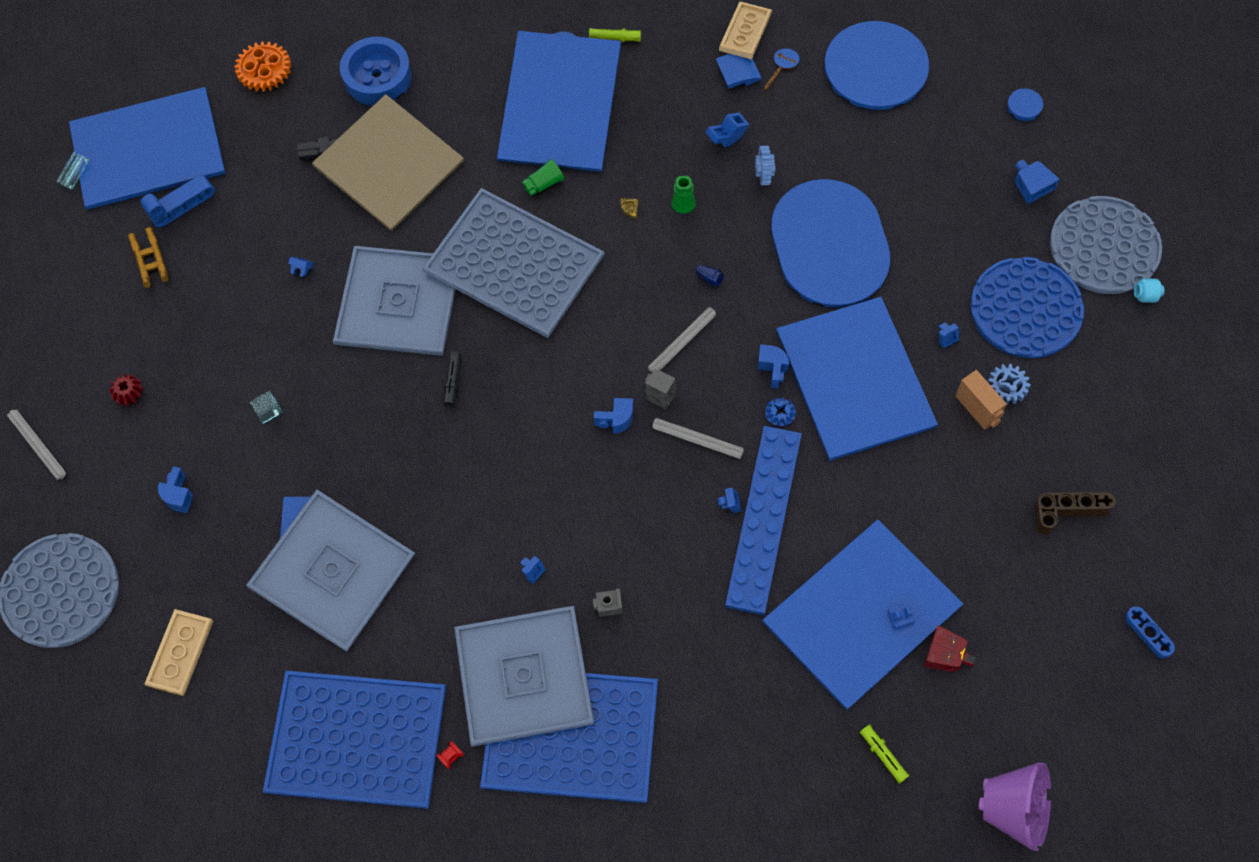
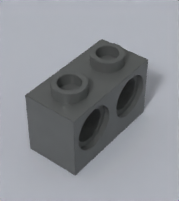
[644,369,675,409]

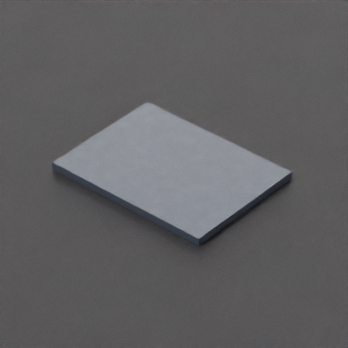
[423,188,605,338]

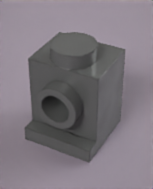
[593,589,623,617]

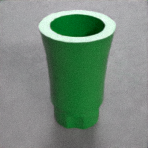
[522,159,564,196]
[671,176,696,214]

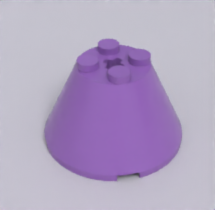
[979,762,1051,851]

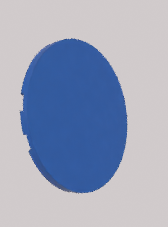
[824,21,929,110]
[971,257,1084,358]

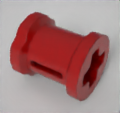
[436,741,464,769]

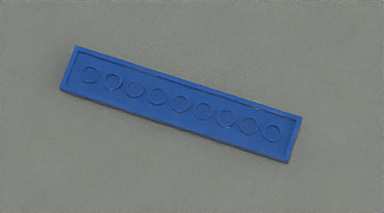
[725,426,802,616]

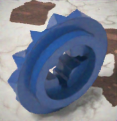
[765,397,796,426]

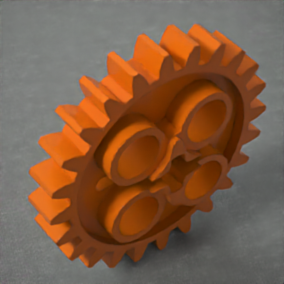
[234,41,292,92]

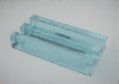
[56,152,90,190]

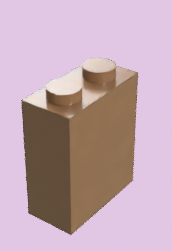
[955,370,1007,430]

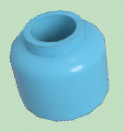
[1134,278,1164,303]

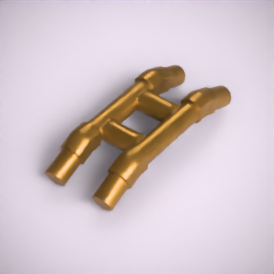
[128,227,168,288]

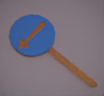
[764,49,799,90]

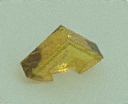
[620,198,638,218]

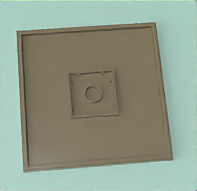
[312,94,464,231]

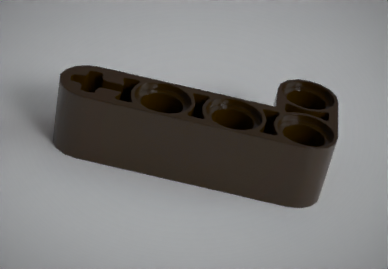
[1034,492,1116,535]

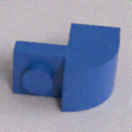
[706,113,749,147]
[758,344,789,389]
[594,398,634,434]
[158,466,193,513]

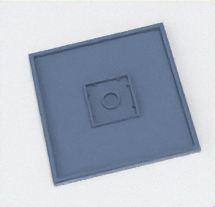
[333,246,456,356]
[246,490,415,652]
[454,606,594,747]

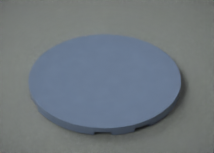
[1050,196,1162,294]
[0,533,119,648]

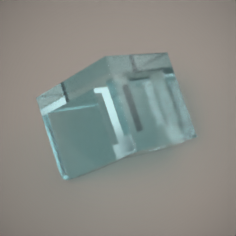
[250,390,283,423]

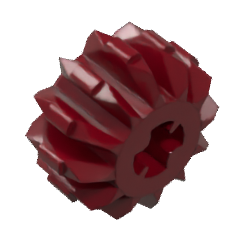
[109,373,143,406]

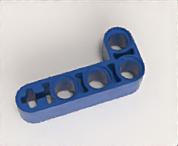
[140,175,215,227]

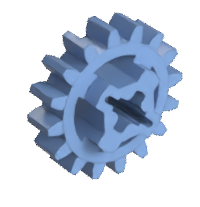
[755,146,775,185]
[988,364,1030,405]

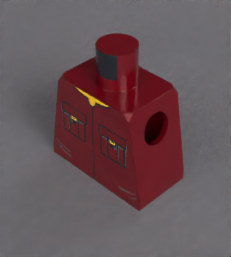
[924,626,976,672]

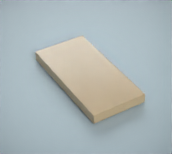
[719,2,772,59]
[144,609,213,696]

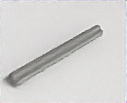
[648,307,716,373]
[7,410,66,480]
[653,418,744,459]

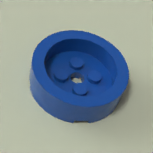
[340,37,412,106]

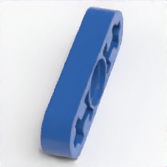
[1125,606,1175,659]

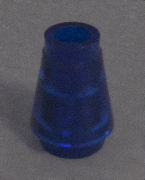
[696,264,724,286]

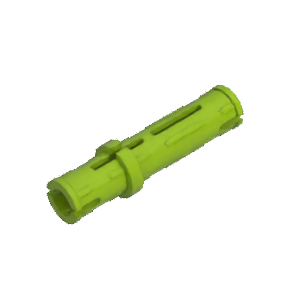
[589,28,641,42]
[860,725,909,784]

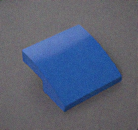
[716,54,762,89]

